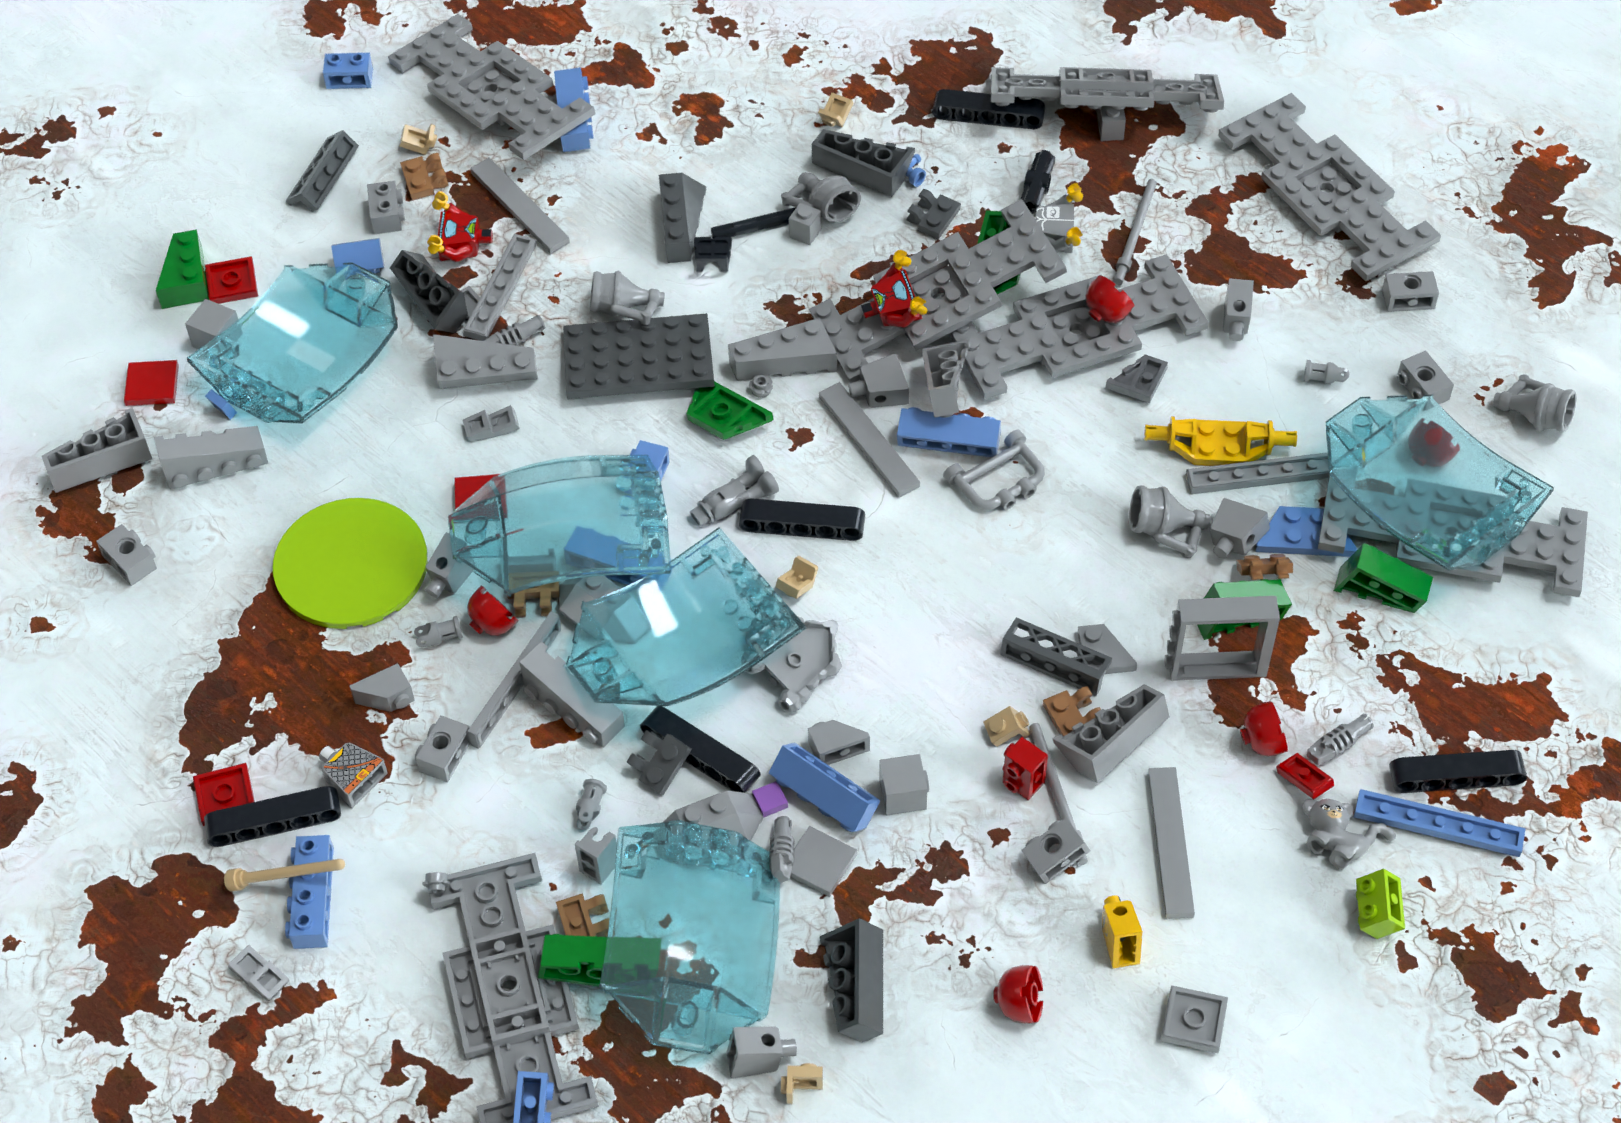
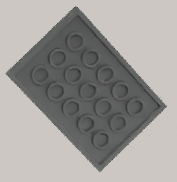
[563,313,715,399]

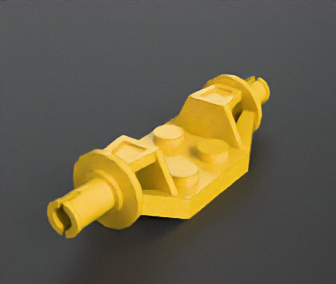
[1144,416,1297,466]

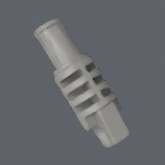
[484,315,545,346]
[1307,714,1374,765]
[769,816,795,883]

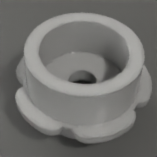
[749,375,773,398]
[422,872,450,893]

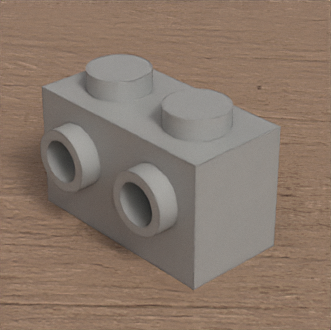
[367,181,405,234]

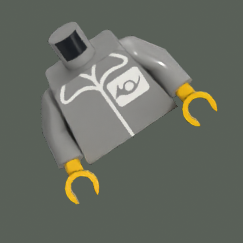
[1035,183,1083,253]

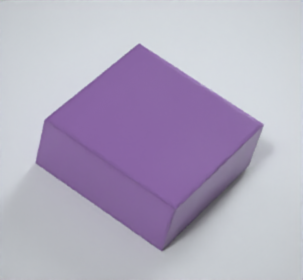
[752,781,788,818]

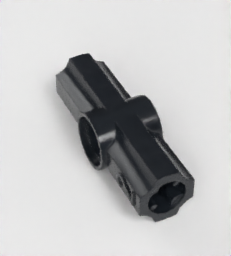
[1021,150,1055,214]

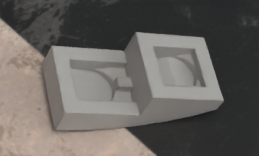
[463,405,520,441]
[228,945,290,1001]

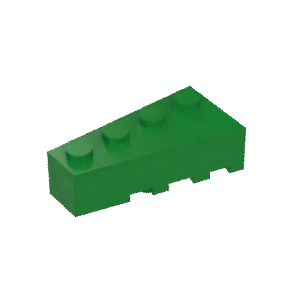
[538,934,662,994]

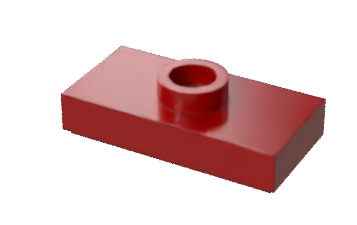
[1276,753,1334,800]

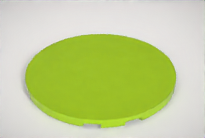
[273,498,428,629]

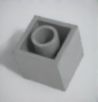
[185,299,243,359]
[879,754,929,816]

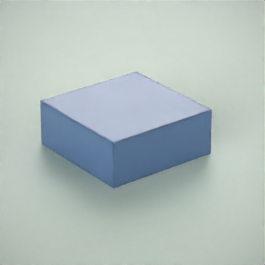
[205,389,237,420]

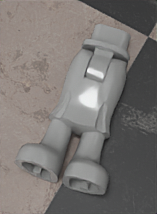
[690,455,779,526]

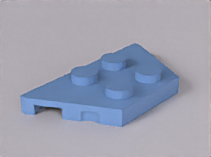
[1256,506,1357,557]

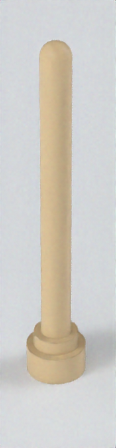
[224,859,345,891]

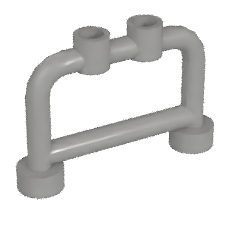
[943,429,1045,510]

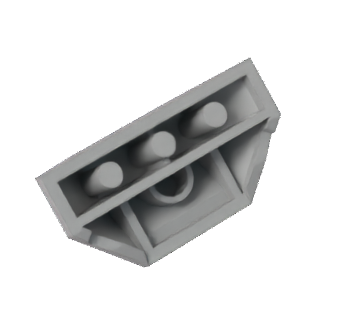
[559,568,653,645]
[651,790,763,865]

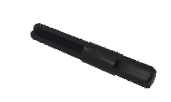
[711,207,796,239]

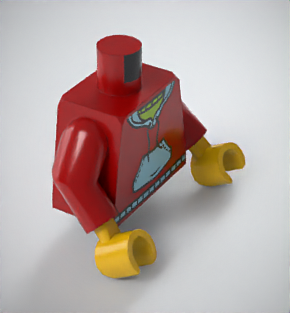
[427,191,493,262]
[861,250,927,328]

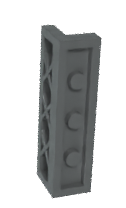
[286,130,359,212]
[1000,617,1112,696]

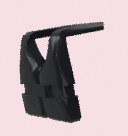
[694,237,732,272]

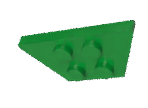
[686,381,774,440]

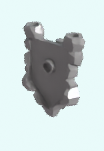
[741,614,842,713]

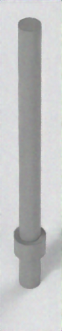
[1113,179,1157,285]
[1029,723,1088,865]

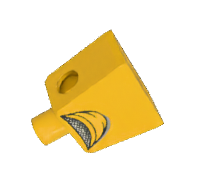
[1102,895,1143,969]

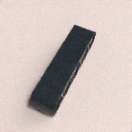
[932,89,1045,129]
[739,499,866,541]
[640,705,761,793]
[1389,750,1527,793]
[204,786,341,847]

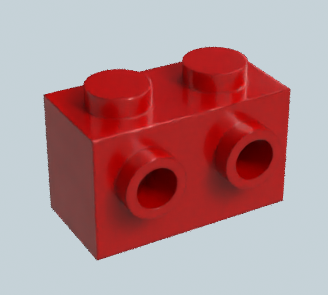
[1002,737,1048,801]

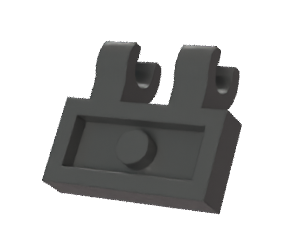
[907,189,961,240]
[627,730,692,795]

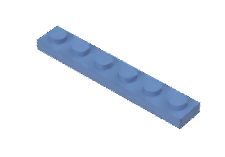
[1354,789,1526,857]

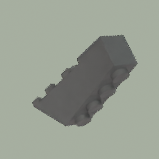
[811,129,915,197]
[659,172,706,263]
[390,250,468,333]
[819,918,883,1042]

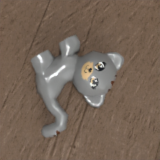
[1303,799,1396,870]

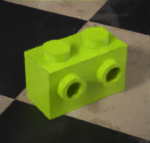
[1356,868,1405,939]

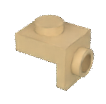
[818,93,854,127]
[399,124,437,155]
[775,556,818,599]
[983,706,1030,747]
[781,1063,823,1104]

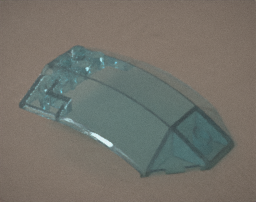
[187,262,398,424]
[1326,394,1554,571]
[448,455,671,597]
[566,527,807,706]
[599,820,780,1055]

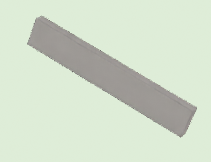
[470,158,570,254]
[463,234,536,341]
[819,382,920,498]
[1186,452,1339,494]
[468,611,561,749]
[1148,767,1195,919]

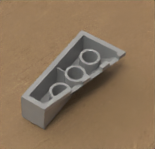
[922,339,971,418]
[1053,684,1170,783]

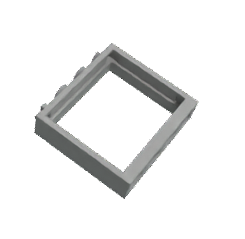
[1164,596,1280,681]

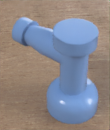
[906,154,926,187]

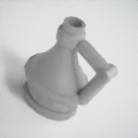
[781,172,861,222]
[590,271,665,325]
[1493,374,1577,431]
[1129,485,1211,558]

